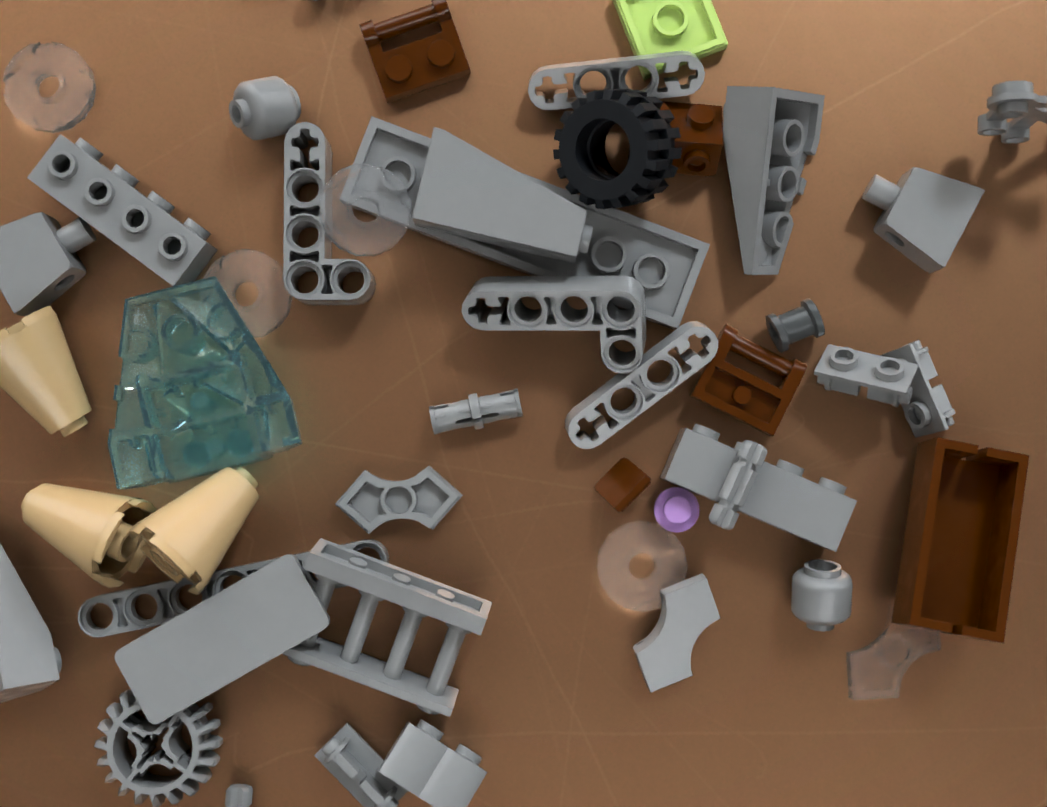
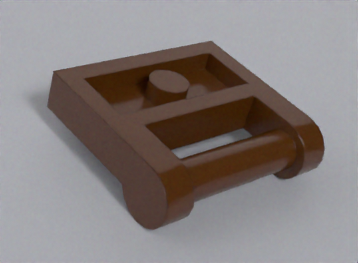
[359,0,471,103]
[689,324,807,436]

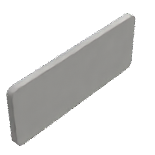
[114,554,330,724]

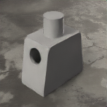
[862,167,985,274]
[0,212,96,316]

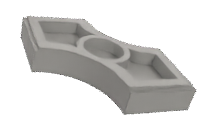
[335,466,463,534]
[633,573,721,693]

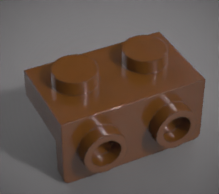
[627,101,723,176]

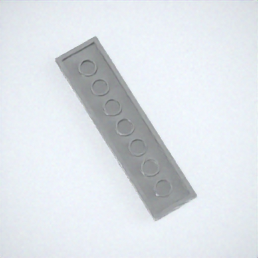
[339,116,710,330]

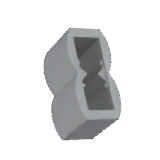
[378,719,487,807]

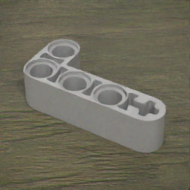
[283,122,376,305]
[462,276,647,374]

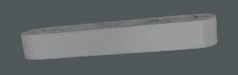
[528,51,705,110]
[565,321,718,449]

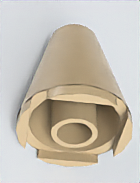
[0,305,92,437]
[129,467,259,595]
[21,483,157,588]

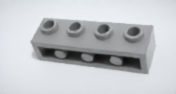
[27,134,218,292]

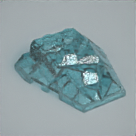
[108,276,303,490]

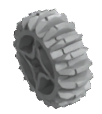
[94,689,223,807]

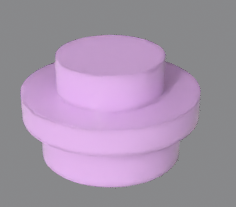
[653,487,700,533]

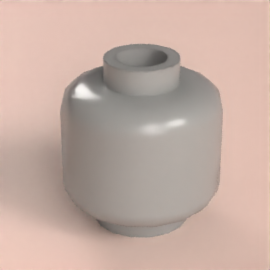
[229,76,301,140]
[791,559,853,631]

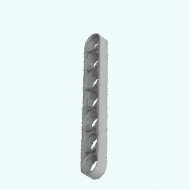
[78,539,389,637]

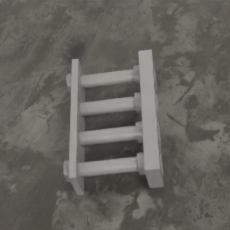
[282,538,492,717]

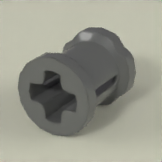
[765,298,825,353]

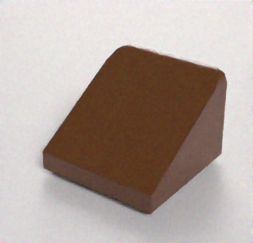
[594,457,652,512]

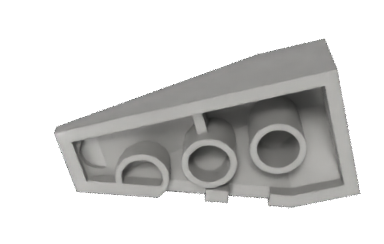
[723,86,825,275]
[0,543,62,703]

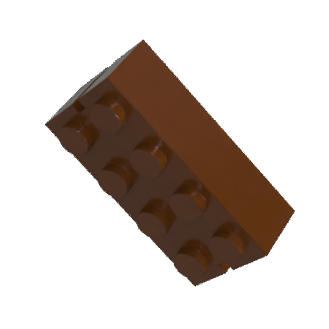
[891,437,1029,643]

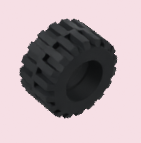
[553,89,682,209]

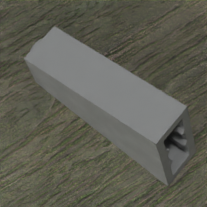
[412,127,593,264]

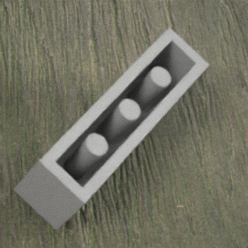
[660,424,857,552]

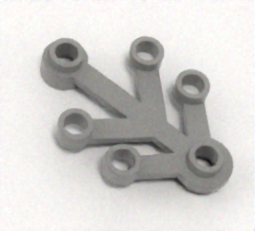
[978,81,1047,144]

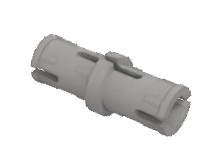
[429,388,523,434]

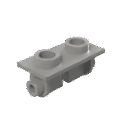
[880,340,956,438]
[814,344,919,407]
[314,722,408,807]

